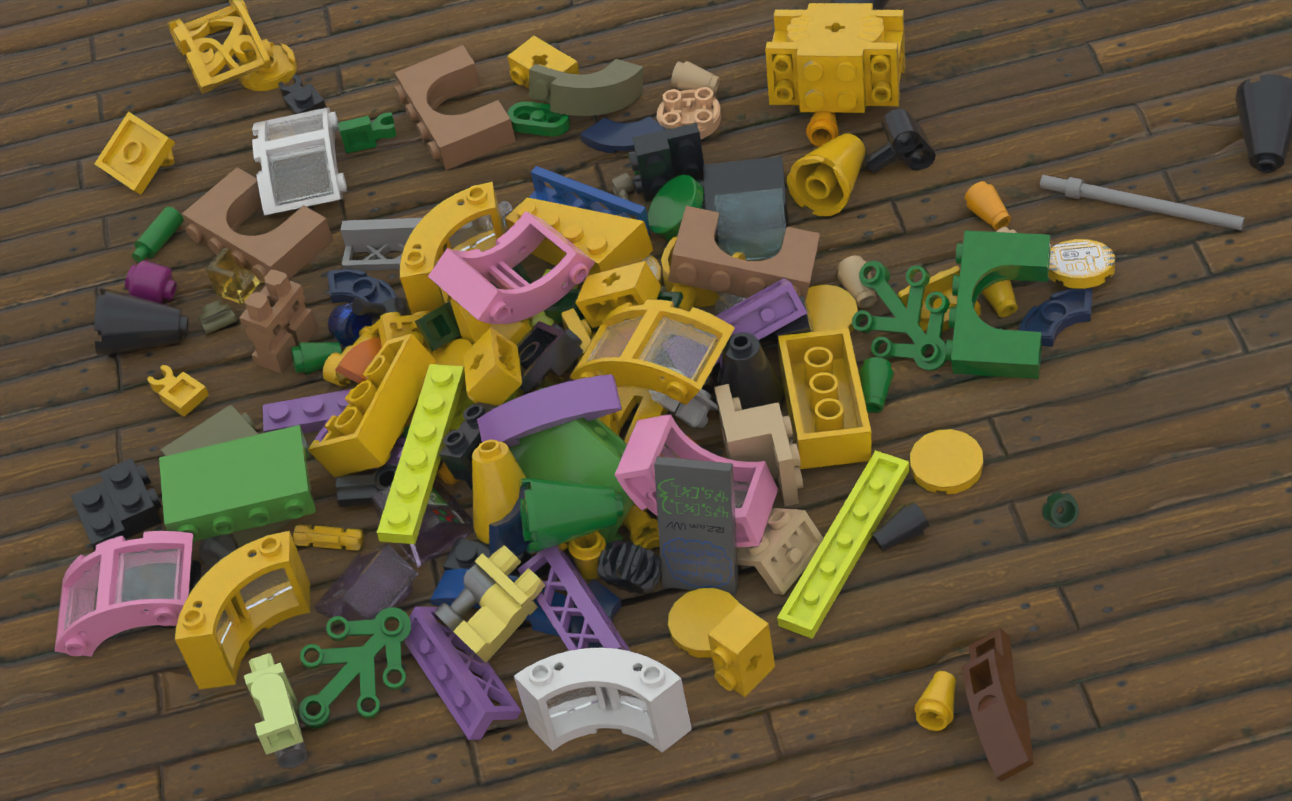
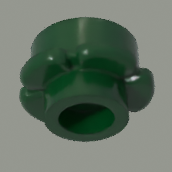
[1042,492,1079,529]

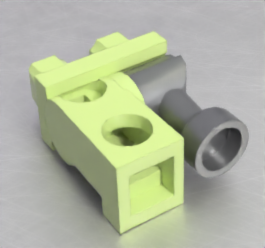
[244,653,308,768]

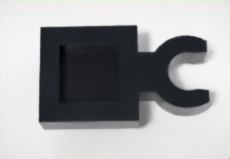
[278,74,326,115]

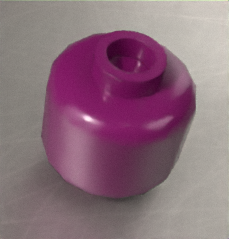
[125,260,177,304]

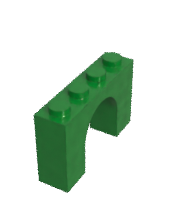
[945,230,1051,379]

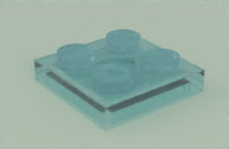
[714,188,786,260]

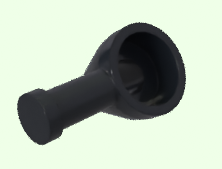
[352,298,411,320]

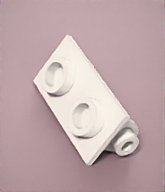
[649,370,718,428]

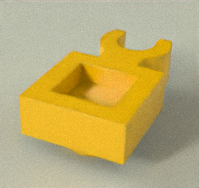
[147,365,209,417]

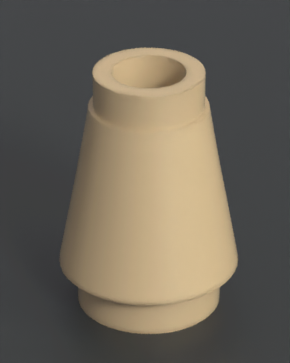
[671,61,720,95]
[837,255,877,308]

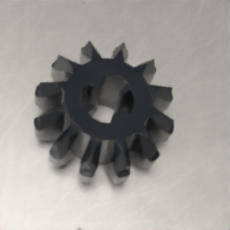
[597,540,662,595]

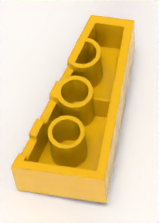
[505,197,653,275]
[307,333,437,477]

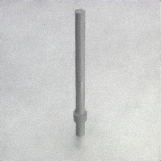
[1040,175,1245,231]

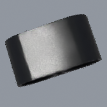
[864,109,936,173]

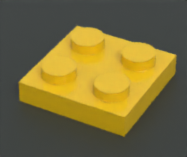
[94,112,176,195]

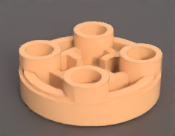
[657,87,721,139]

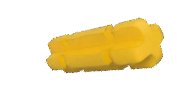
[293,524,364,551]

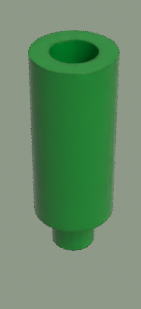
[132,206,184,263]

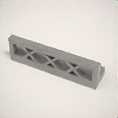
[340,218,476,271]

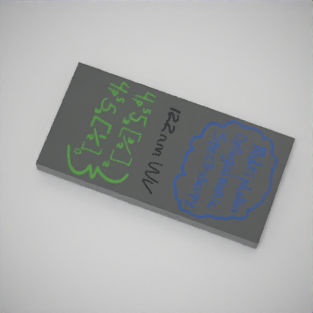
[654,456,739,595]

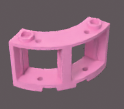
[428,211,595,324]

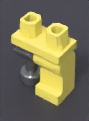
[434,545,545,663]

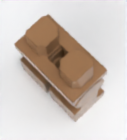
[239,269,318,374]

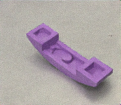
[477,374,622,447]

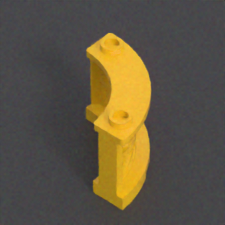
[167,0,274,94]

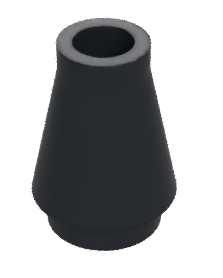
[871,502,930,552]

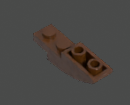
[962,628,1034,782]

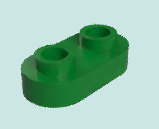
[507,101,570,137]

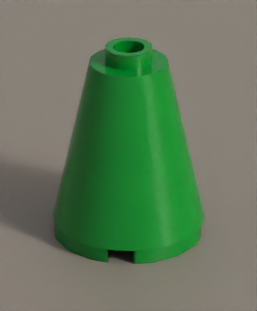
[519,477,623,553]

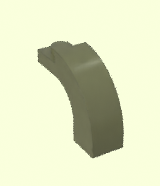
[529,59,644,116]

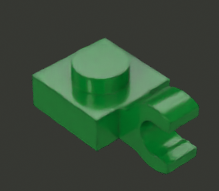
[338,113,397,154]

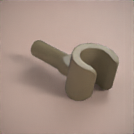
[612,173,634,217]

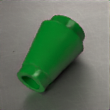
[291,342,342,376]
[859,357,894,413]

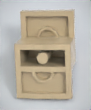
[714,384,804,507]

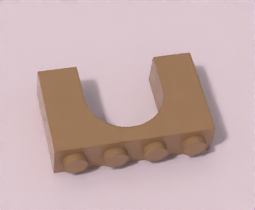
[394,45,516,170]
[182,167,333,283]
[668,206,820,301]

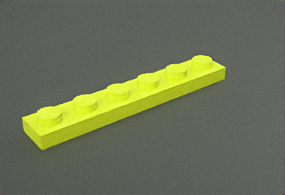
[377,364,465,544]
[777,450,910,639]

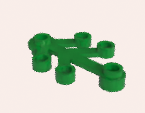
[852,261,950,371]
[299,607,411,728]

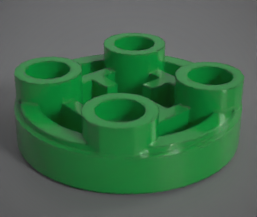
[648,175,704,242]

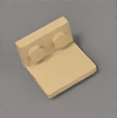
[737,508,824,595]

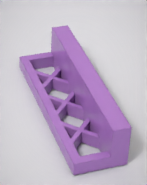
[661,278,807,378]
[518,546,631,651]
[404,607,521,740]

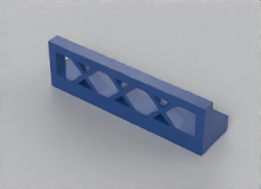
[529,166,651,236]

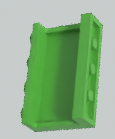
[509,388,634,543]
[159,425,316,543]

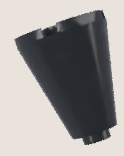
[1235,74,1292,173]
[94,288,189,356]
[714,332,784,415]

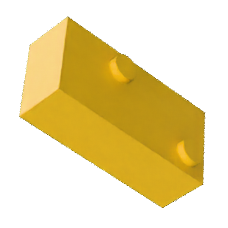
[778,328,871,469]

